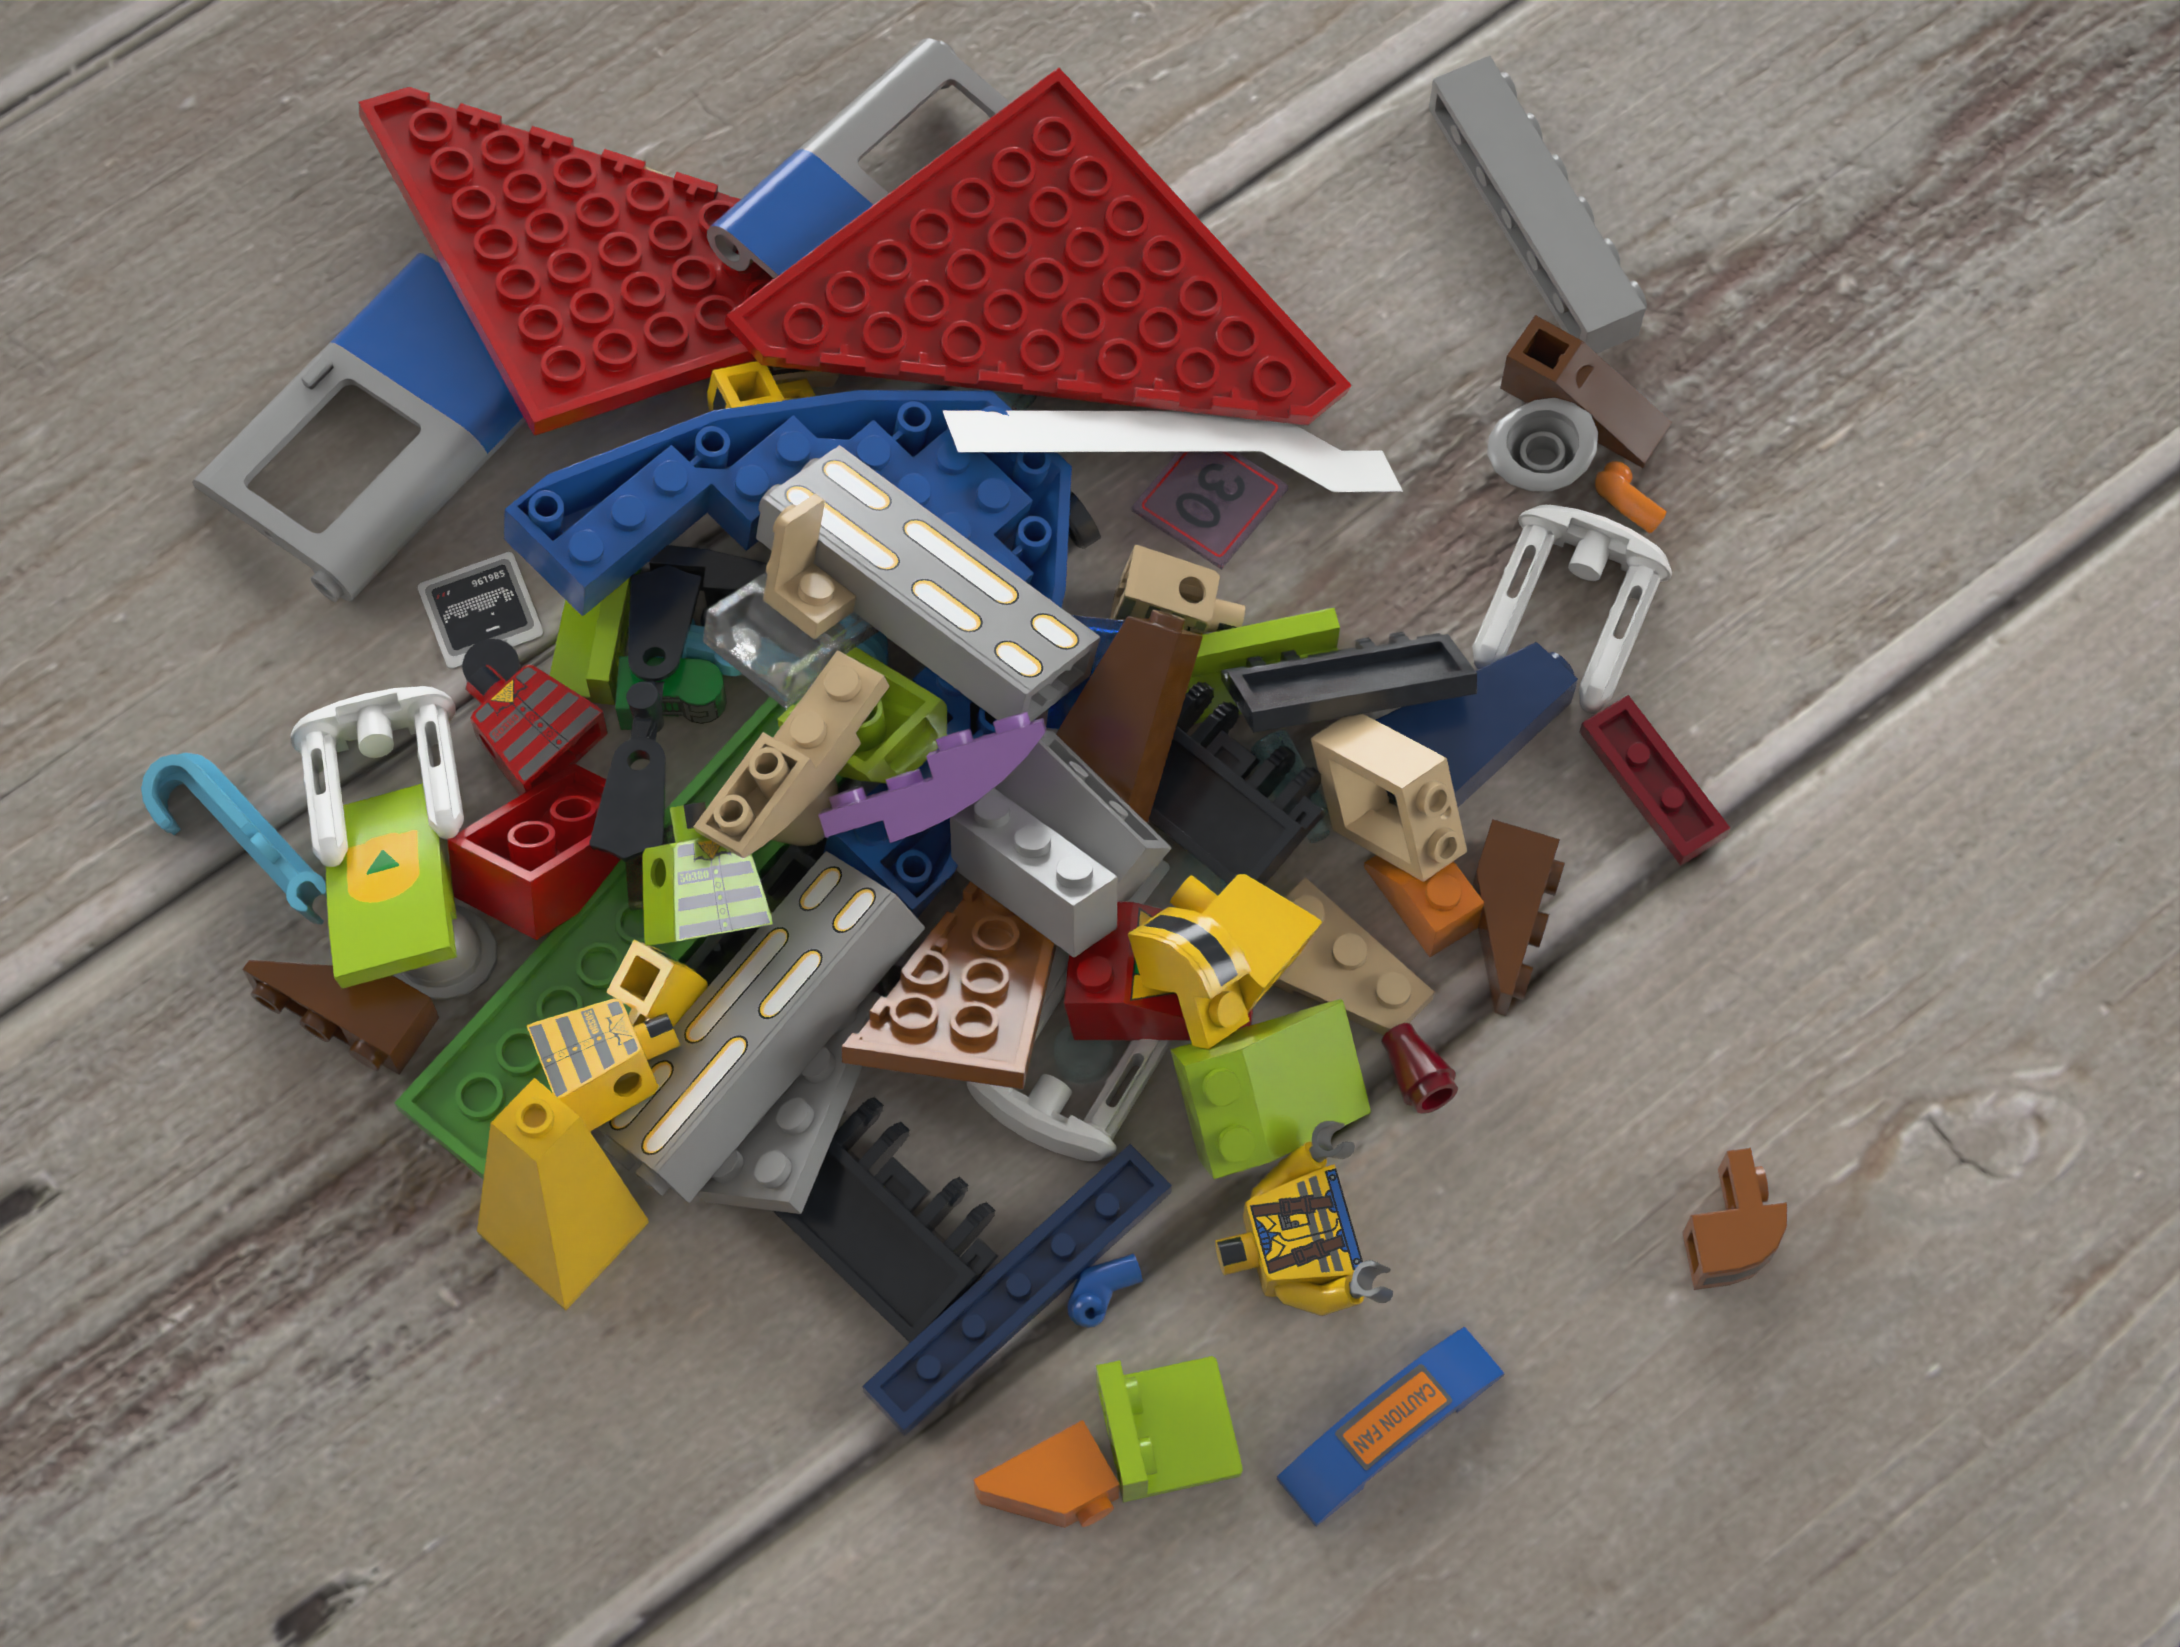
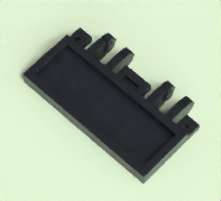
[1221,632,1477,733]
[1148,681,1326,885]
[773,1096,999,1343]

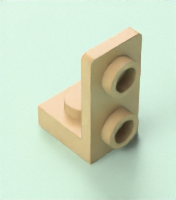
[763,494,856,640]

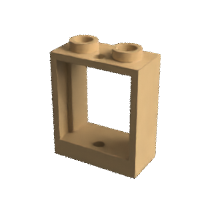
[1311,714,1467,882]

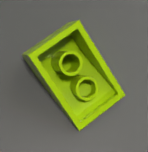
[1170,999,1371,1179]

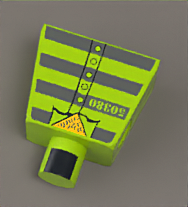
[642,802,773,946]

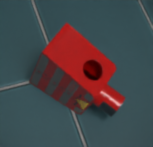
[465,664,608,796]

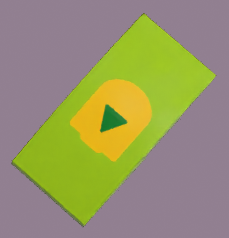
[326,783,457,989]

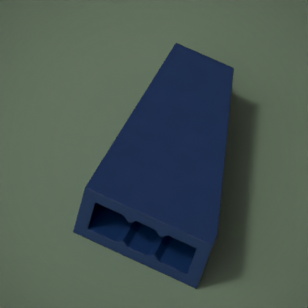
[1376,642,1578,814]

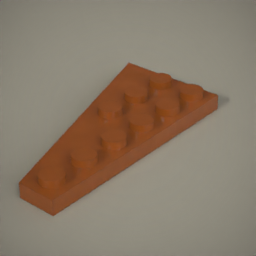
[842,881,1057,1089]

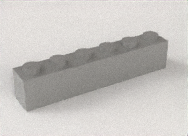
[1429,56,1647,353]

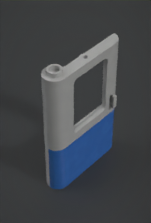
[707,38,1010,279]
[192,253,526,602]

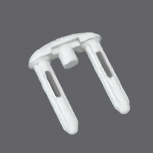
[1472,505,1672,713]
[291,686,464,867]
[966,945,1173,1161]

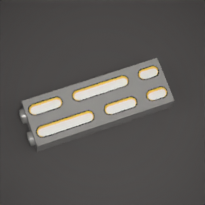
[756,445,1100,722]
[598,851,925,1203]

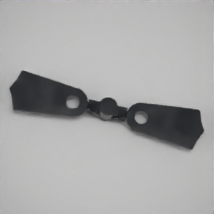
[589,564,702,862]

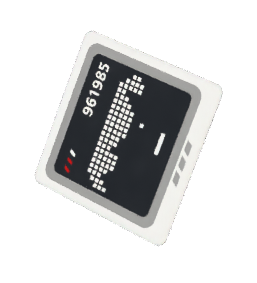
[418,552,544,668]

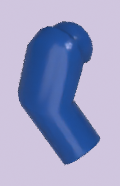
[1067,1253,1143,1328]

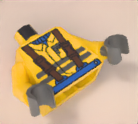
[1215,1121,1393,1316]

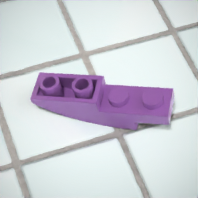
[818,712,1046,843]

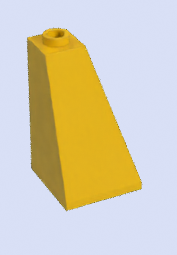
[477,1078,649,1311]

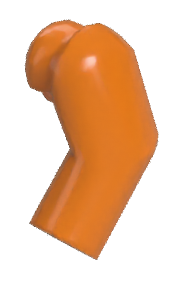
[1595,461,1667,534]

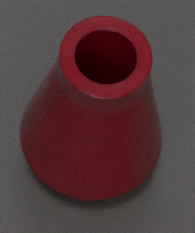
[1381,1023,1458,1114]

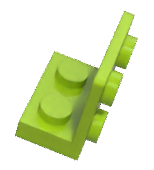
[1096,1356,1243,1503]

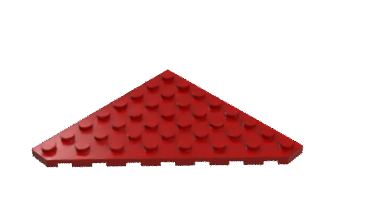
[725,67,1352,426]
[358,87,774,436]

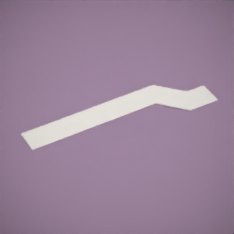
[943,411,1403,492]

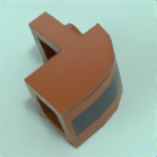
[1682,1148,1787,1290]

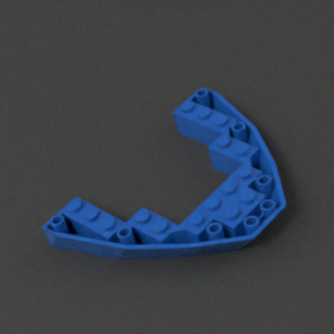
[504,390,1072,919]

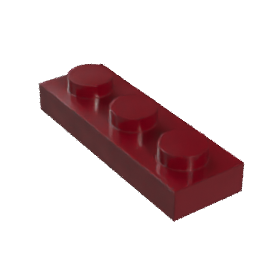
[1579,695,1731,866]

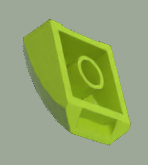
[777,645,947,784]

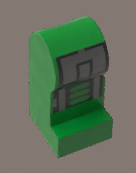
[615,656,727,730]

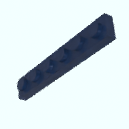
[862,1144,1172,1436]

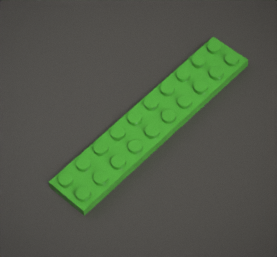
[394,680,848,1179]

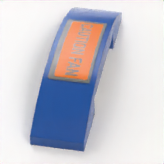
[1277,1327,1504,1527]

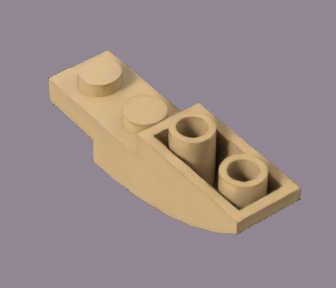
[693,650,890,859]

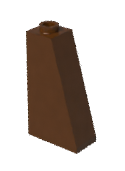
[1056,610,1203,823]

